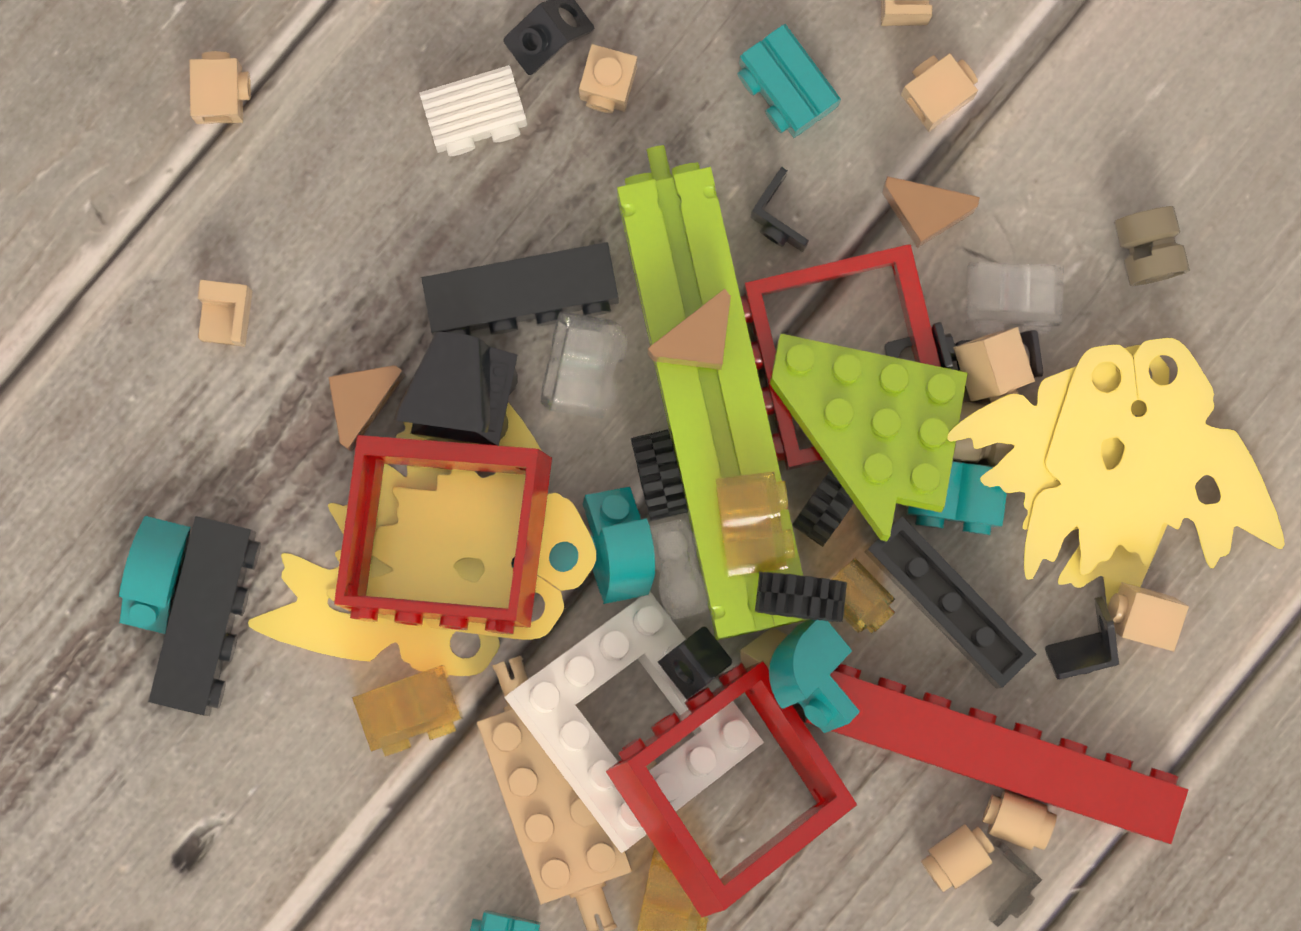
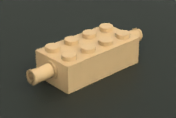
[477,656,632,931]

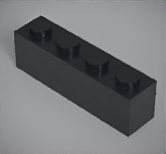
[421,242,619,337]
[148,516,261,716]
[864,516,1037,689]

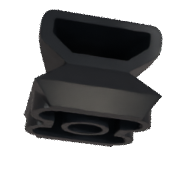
[394,332,518,446]

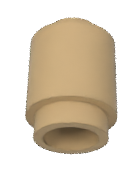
[982,789,1057,850]
[921,824,995,892]

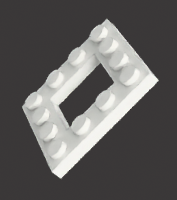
[504,592,764,853]

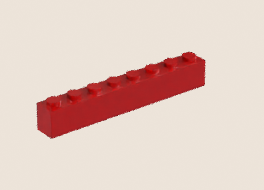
[804,663,1189,844]

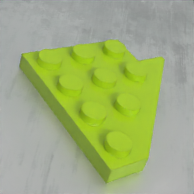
[770,333,968,541]

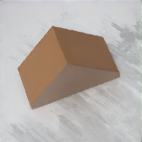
[882,176,980,248]
[647,289,731,370]
[328,365,406,452]

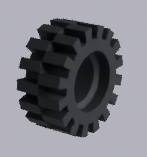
[631,429,688,521]
[792,470,854,547]
[755,572,847,622]

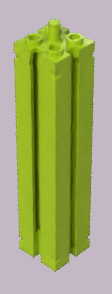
[617,145,810,641]

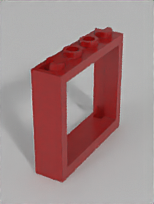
[740,244,941,471]
[334,435,552,634]
[606,661,857,918]

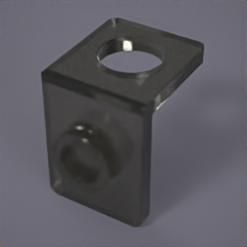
[989,840,1042,927]

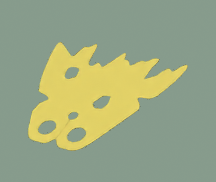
[1024,338,1285,580]
[947,345,1169,608]
[326,403,596,640]
[248,422,500,676]

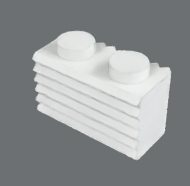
[419,65,527,156]

